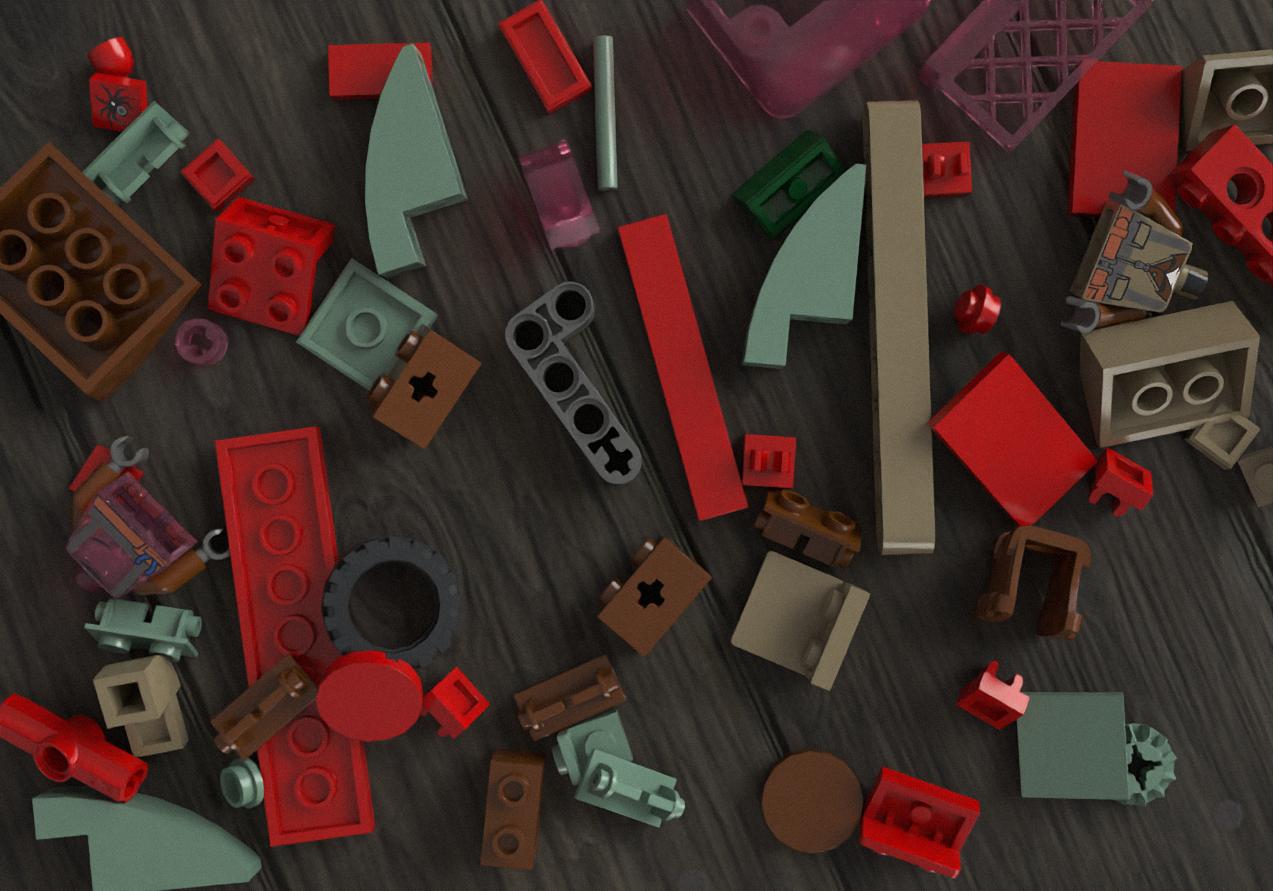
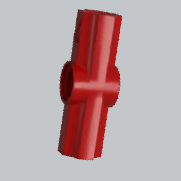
[0,693,149,804]

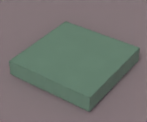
[296,258,438,390]
[1017,692,1130,800]

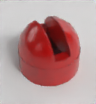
[87,37,134,77]

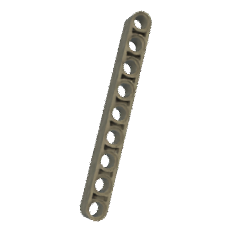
[863,100,935,555]

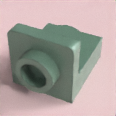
[552,709,633,786]

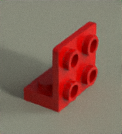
[208,197,336,336]

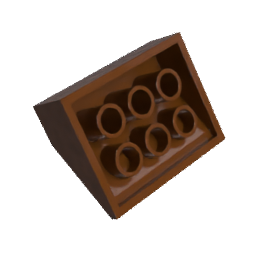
[0,142,201,403]

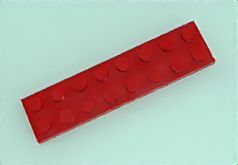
[215,426,376,847]

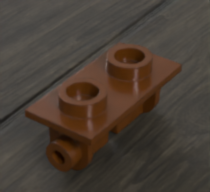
[753,487,862,568]
[210,653,318,761]
[513,653,627,742]

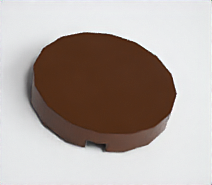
[760,748,864,853]

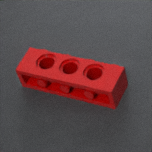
[1168,124,1273,286]

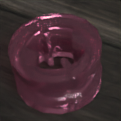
[175,318,228,365]

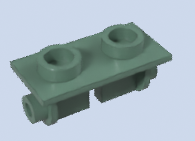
[82,101,189,206]
[84,598,202,662]
[574,748,685,828]

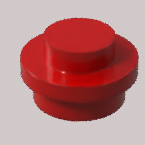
[954,284,1001,335]

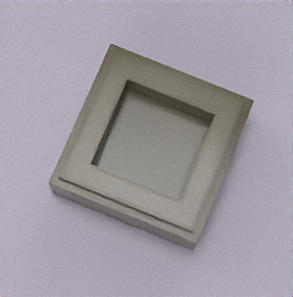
[1184,398,1260,470]

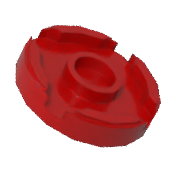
[316,650,423,742]

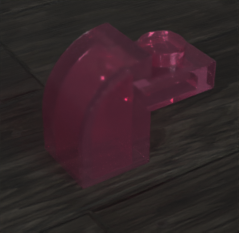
[518,140,600,250]

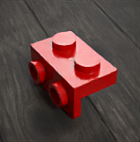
[859,766,980,878]

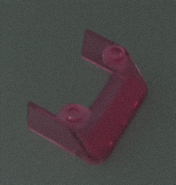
[687,0,931,119]

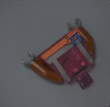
[66,436,230,598]

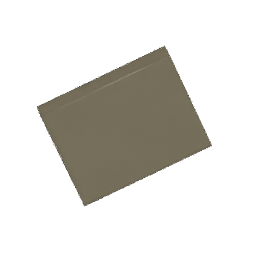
[1180,49,1273,151]

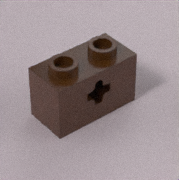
[366,324,482,449]
[597,535,712,657]
[480,748,547,870]

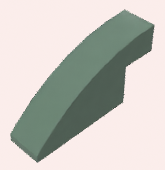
[365,43,468,278]
[741,164,866,369]
[32,786,262,891]

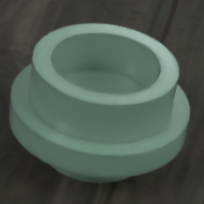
[220,757,264,808]

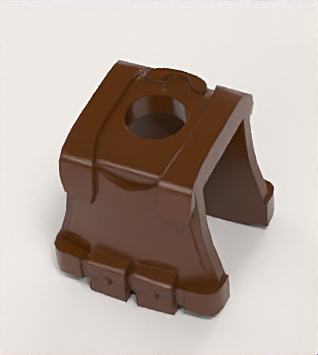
[973,526,1091,641]

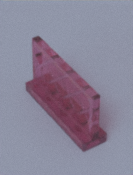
[918,0,1154,154]

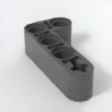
[505,282,642,484]

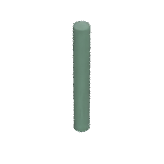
[593,36,618,191]

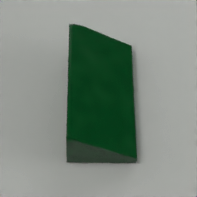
[733,130,846,240]

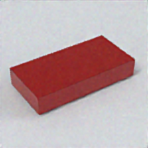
[498,0,592,115]
[328,42,433,100]

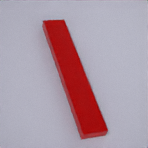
[618,214,748,521]

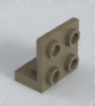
[731,551,870,691]

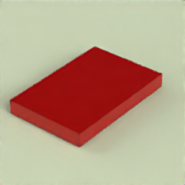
[1067,60,1182,217]
[927,351,1098,527]

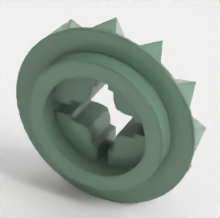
[1116,723,1178,807]

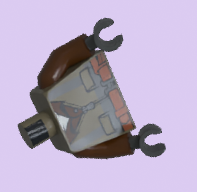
[1061,170,1208,333]

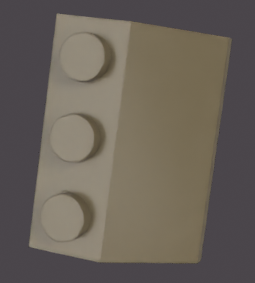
[1080,301,1260,448]

